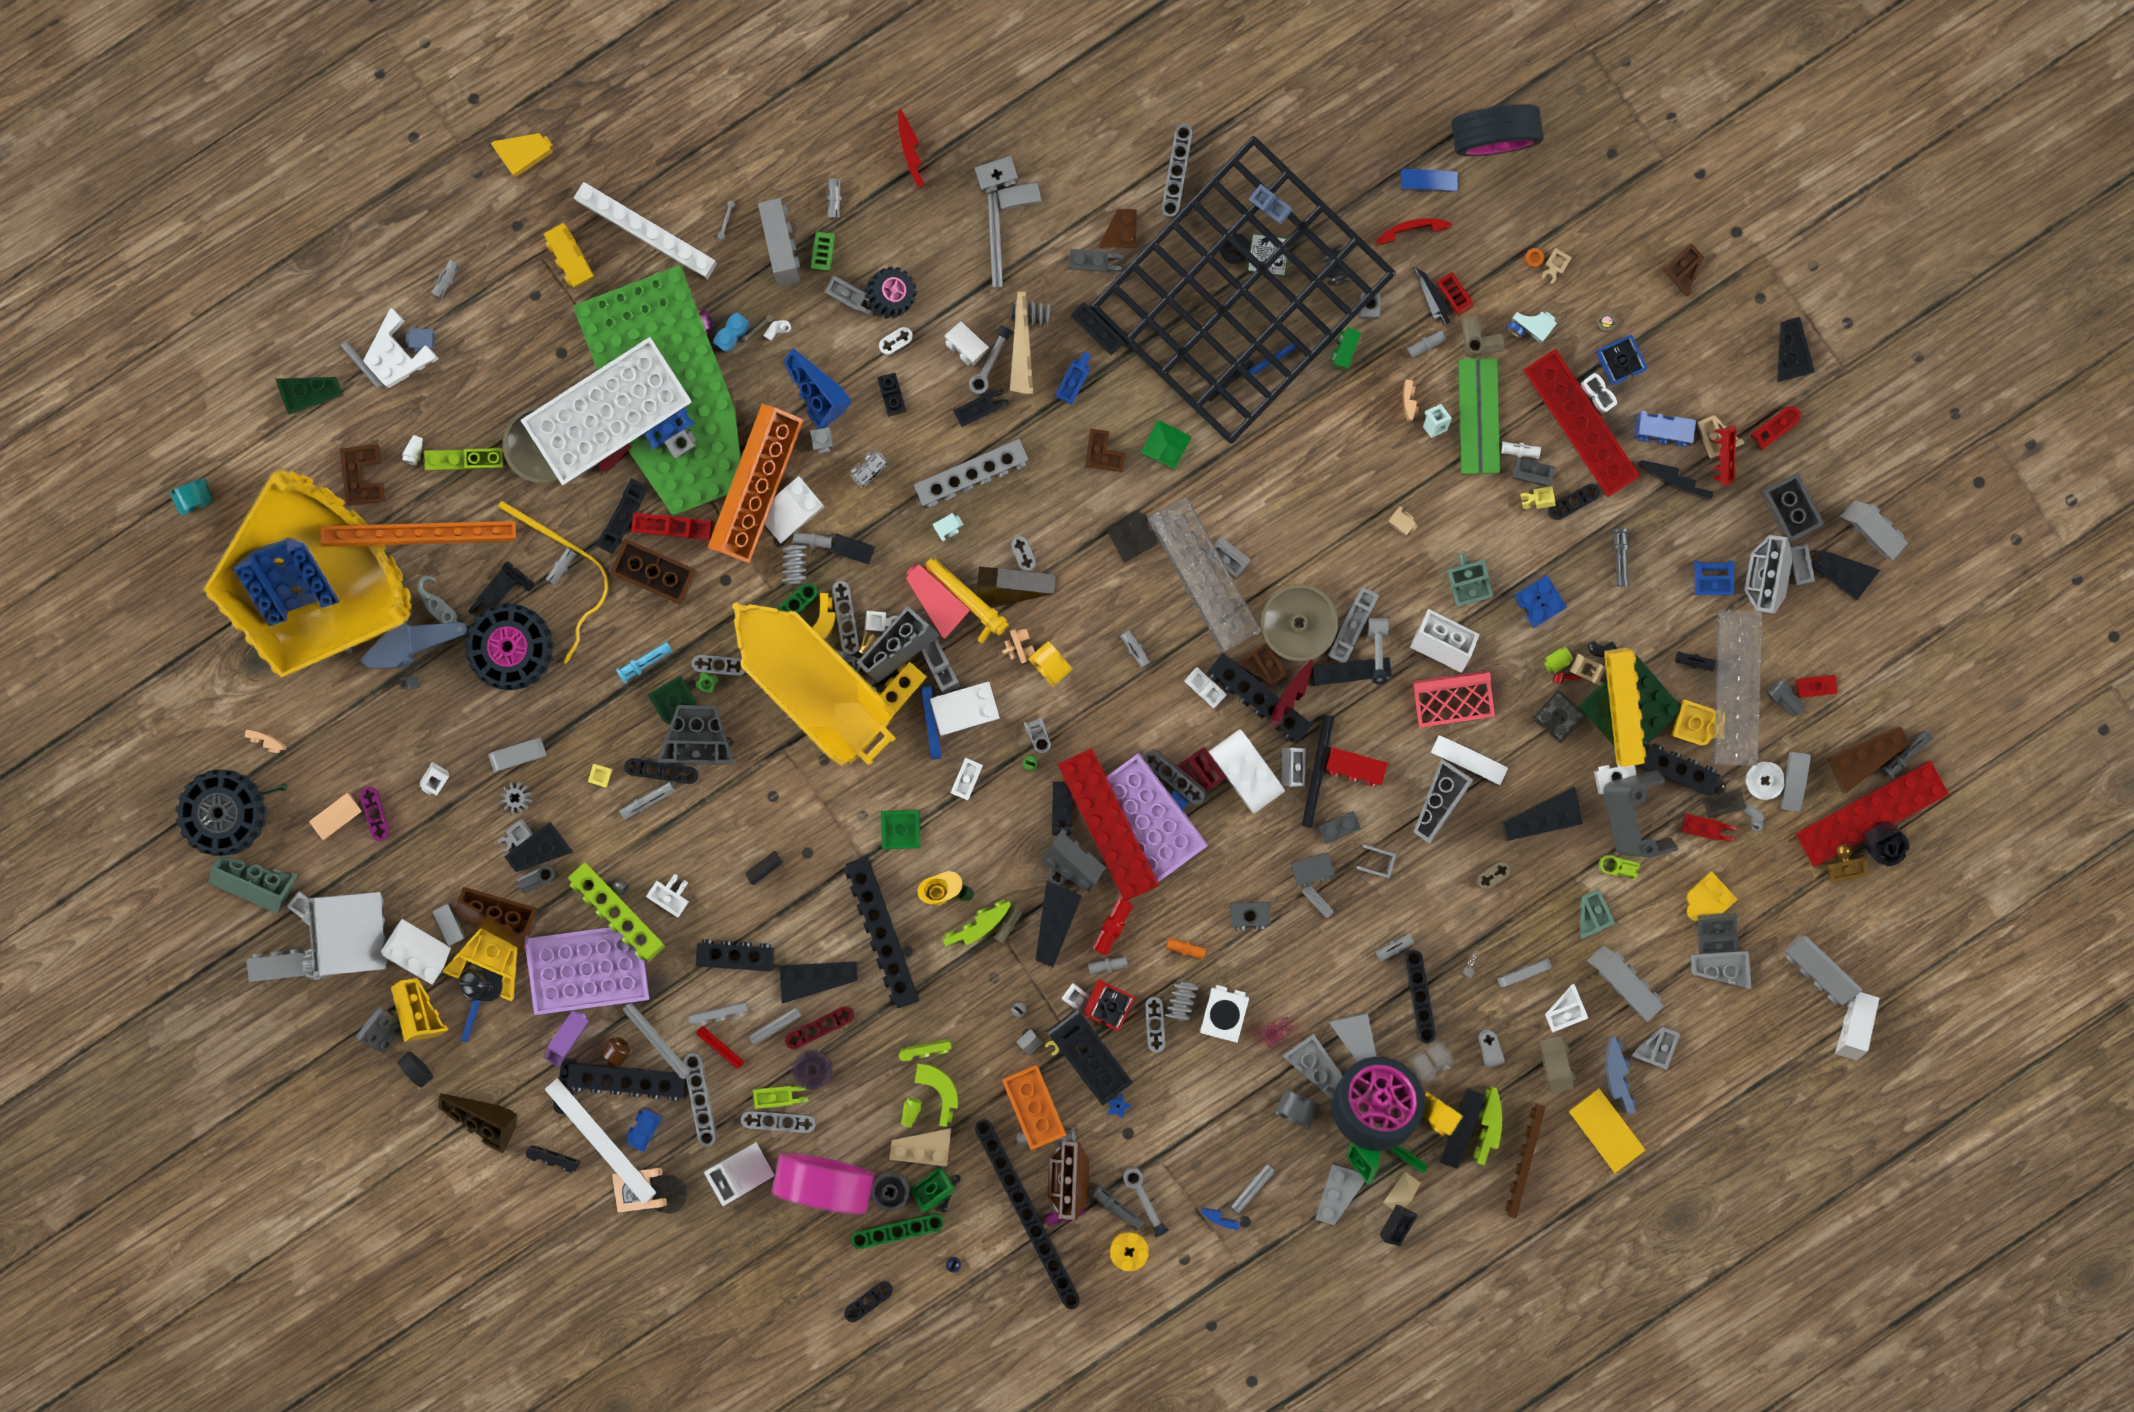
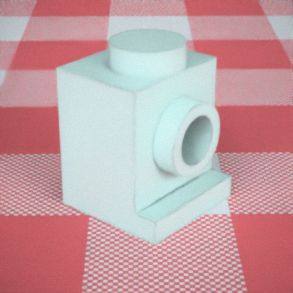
[1423,404,1452,438]
[933,513,964,542]

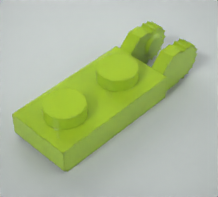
[898,1038,952,1061]
[753,1085,808,1109]

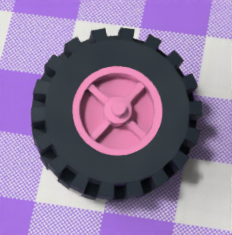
[865,267,917,319]

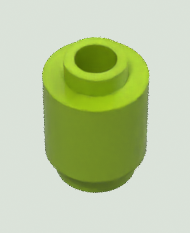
[1544,647,1574,674]

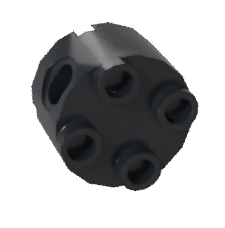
[1864,821,1910,867]

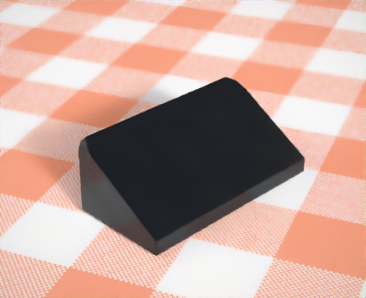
[745,851,783,885]
[1380,1205,1418,1246]

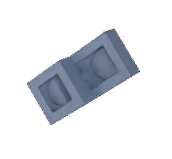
[1249,184,1293,225]

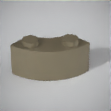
[1539,1036,1576,1094]

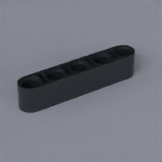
[1404,949,1436,1044]

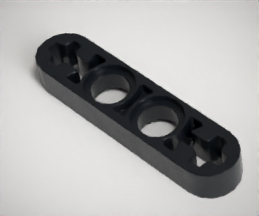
[624,758,699,784]

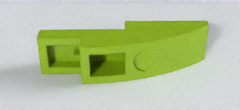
[424,448,503,471]
[943,899,1011,947]
[1474,1086,1502,1166]

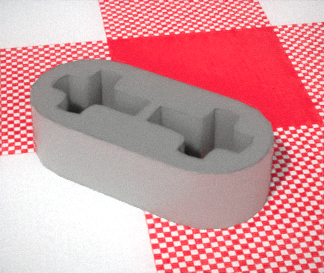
[1011,536,1036,572]

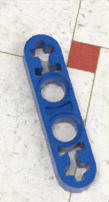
[921,685,941,760]

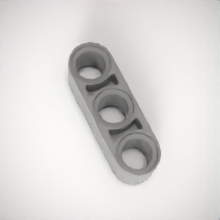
[488,737,547,772]

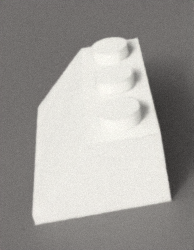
[1410,609,1480,673]
[381,919,451,985]

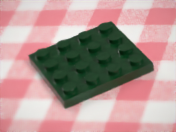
[1578,654,1681,747]

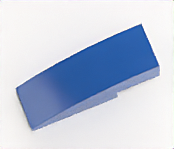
[1401,169,1458,192]

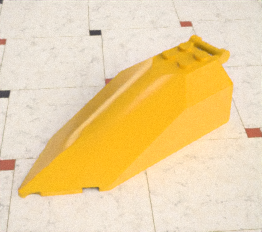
[732,602,896,766]

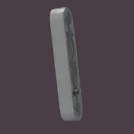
[832,581,859,655]
[741,1110,816,1133]

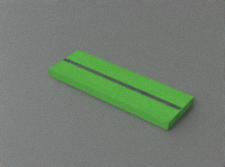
[1458,358,1500,474]

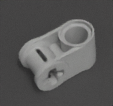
[1023,716,1051,754]
[1478,1029,1505,1068]

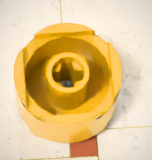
[1028,641,1073,687]
[1110,1231,1149,1271]

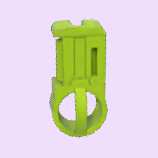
[1599,855,1640,880]

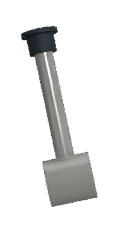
[969,325,1014,396]
[1368,618,1389,685]
[1123,1167,1169,1237]

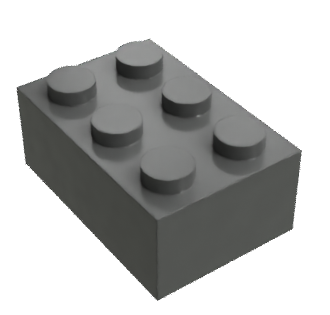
[1760,473,1824,542]

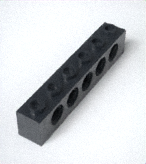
[1208,652,1313,743]
[567,1062,685,1101]

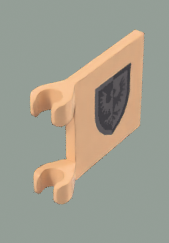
[612,1167,667,1212]

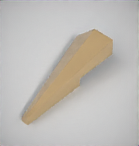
[1010,291,1033,394]

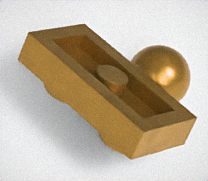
[1826,843,1869,883]

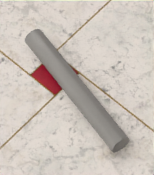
[340,341,384,389]

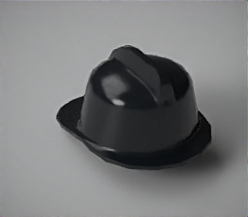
[458,969,503,1002]

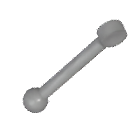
[717,201,735,239]

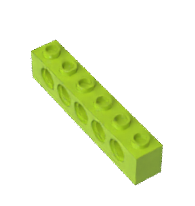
[568,862,666,962]

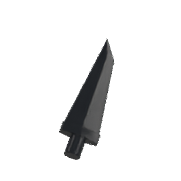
[1414,267,1451,325]

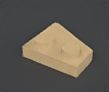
[1695,415,1745,458]

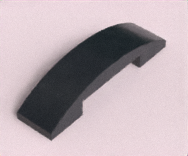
[596,478,648,554]

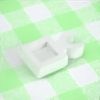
[865,611,898,632]

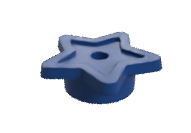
[1107,1093,1131,1118]

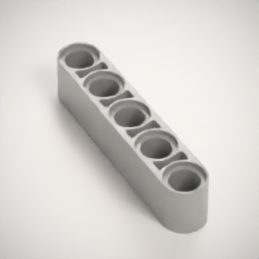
[1162,124,1192,219]
[684,1053,717,1147]

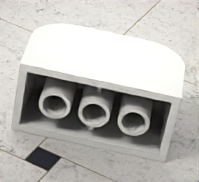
[1208,729,1285,814]

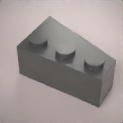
[1041,828,1106,892]

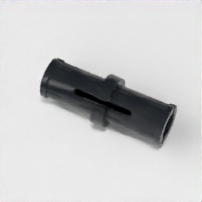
[1675,651,1716,672]

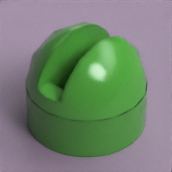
[1023,756,1038,771]

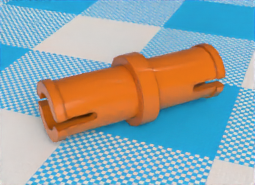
[1166,937,1206,960]

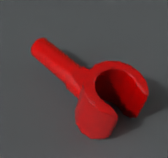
[1552,672,1581,684]

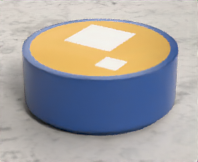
[1506,322,1526,339]

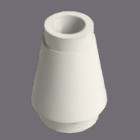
[402,435,423,465]

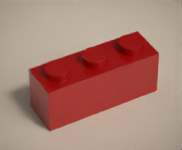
[1325,747,1388,788]

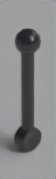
[940,1175,961,1212]

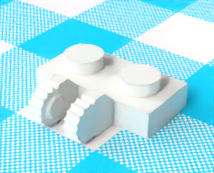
[646,874,689,918]

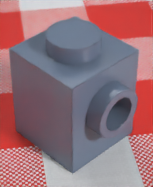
[406,328,435,353]

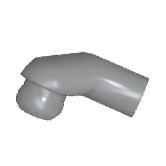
[1743,804,1764,832]

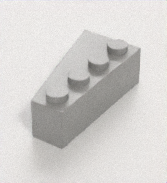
[758,198,801,287]

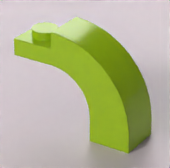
[915,1062,958,1127]

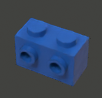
[626,1107,664,1152]

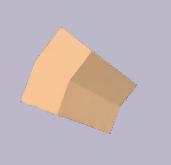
[309,793,362,840]

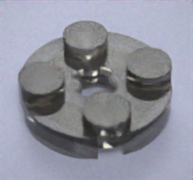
[651,1175,688,1214]

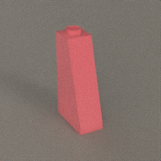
[906,564,970,639]

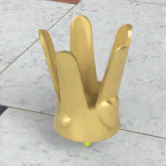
[858,630,879,656]

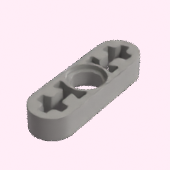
[692,655,746,676]
[1497,958,1552,988]
[1145,996,1165,1053]

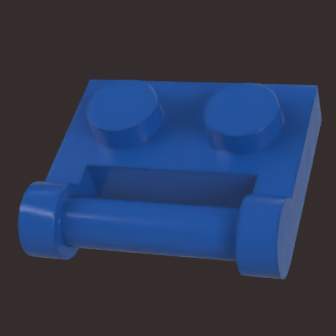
[1694,561,1734,595]

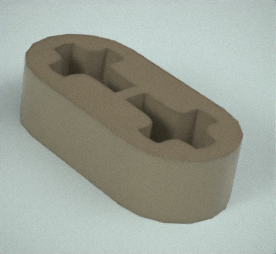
[1476,862,1510,889]

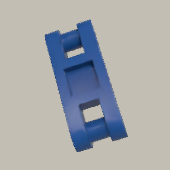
[643,407,695,450]

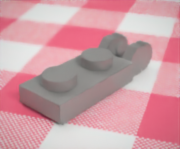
[824,275,874,317]

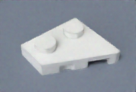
[1545,984,1588,1033]

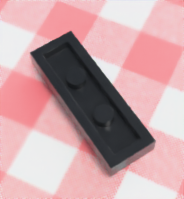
[1070,302,1125,356]

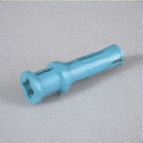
[616,641,673,684]

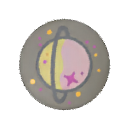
[1596,312,1617,332]

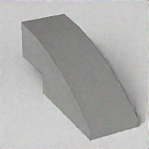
[921,638,961,695]
[1780,752,1811,812]

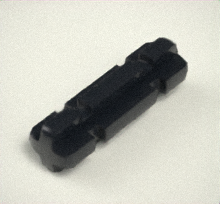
[501,561,535,591]

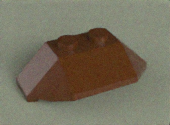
[1048,1141,1090,1220]

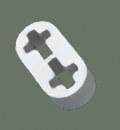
[879,327,913,355]

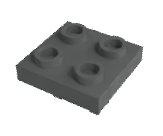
[356,1006,402,1053]

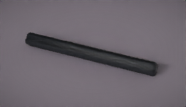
[1302,715,1335,828]

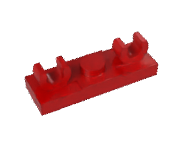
[1714,425,1736,486]

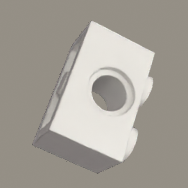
[1594,764,1636,794]

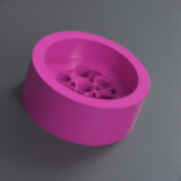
[772,1152,875,1214]

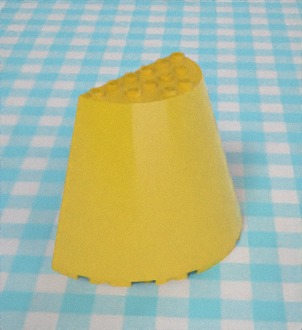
[203,470,412,678]

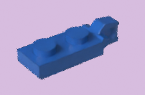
[1055,352,1091,405]

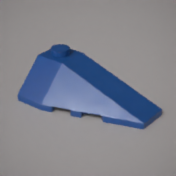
[783,349,852,429]

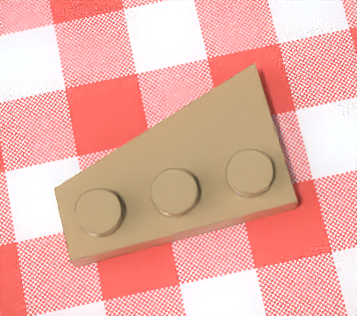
[889,1128,951,1166]

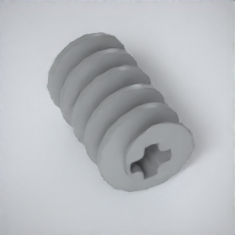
[1010,300,1050,328]
[782,545,807,585]
[1165,979,1198,1021]

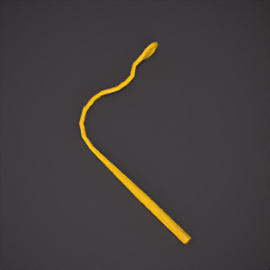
[498,501,609,664]

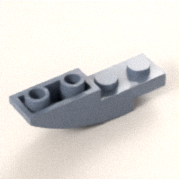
[1605,1036,1637,1114]

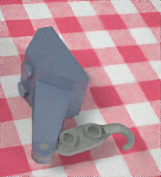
[361,576,468,669]

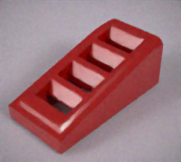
[1436,272,1474,316]

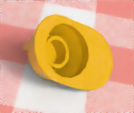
[917,871,962,906]

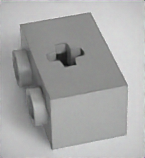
[974,156,1018,194]

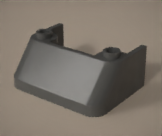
[1603,770,1678,858]

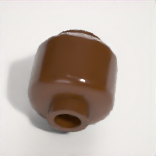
[601,1037,630,1066]

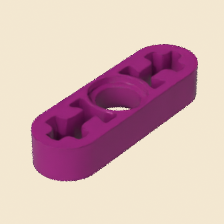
[360,787,390,841]

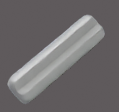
[1302,886,1334,918]

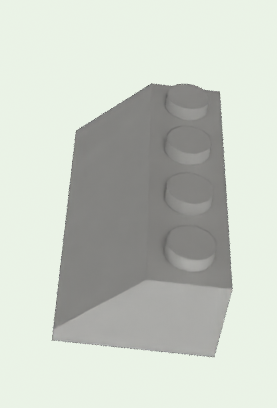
[1784,935,1863,1005]

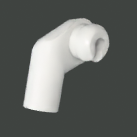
[763,320,791,341]

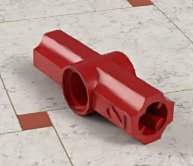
[1092,897,1134,956]

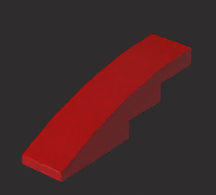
[898,109,925,190]
[631,513,713,540]

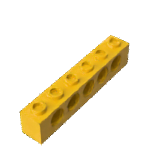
[849,662,927,764]

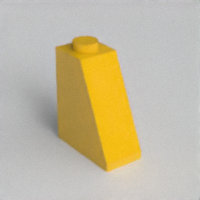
[491,133,553,178]

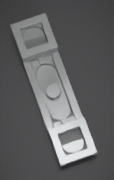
[1328,587,1379,663]

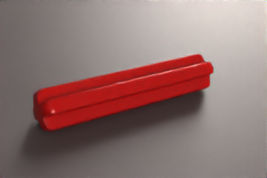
[696,1026,744,1069]

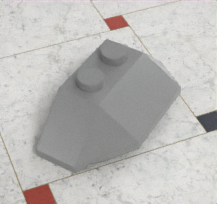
[1744,535,1792,613]

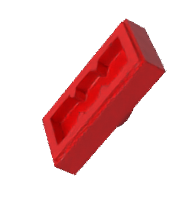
[1796,675,1838,698]

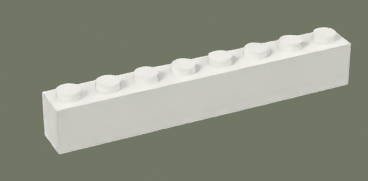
[574,182,717,280]

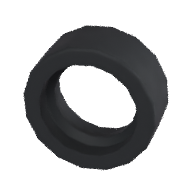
[397,1051,433,1088]

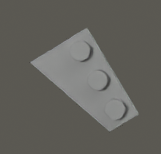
[1690,950,1751,989]

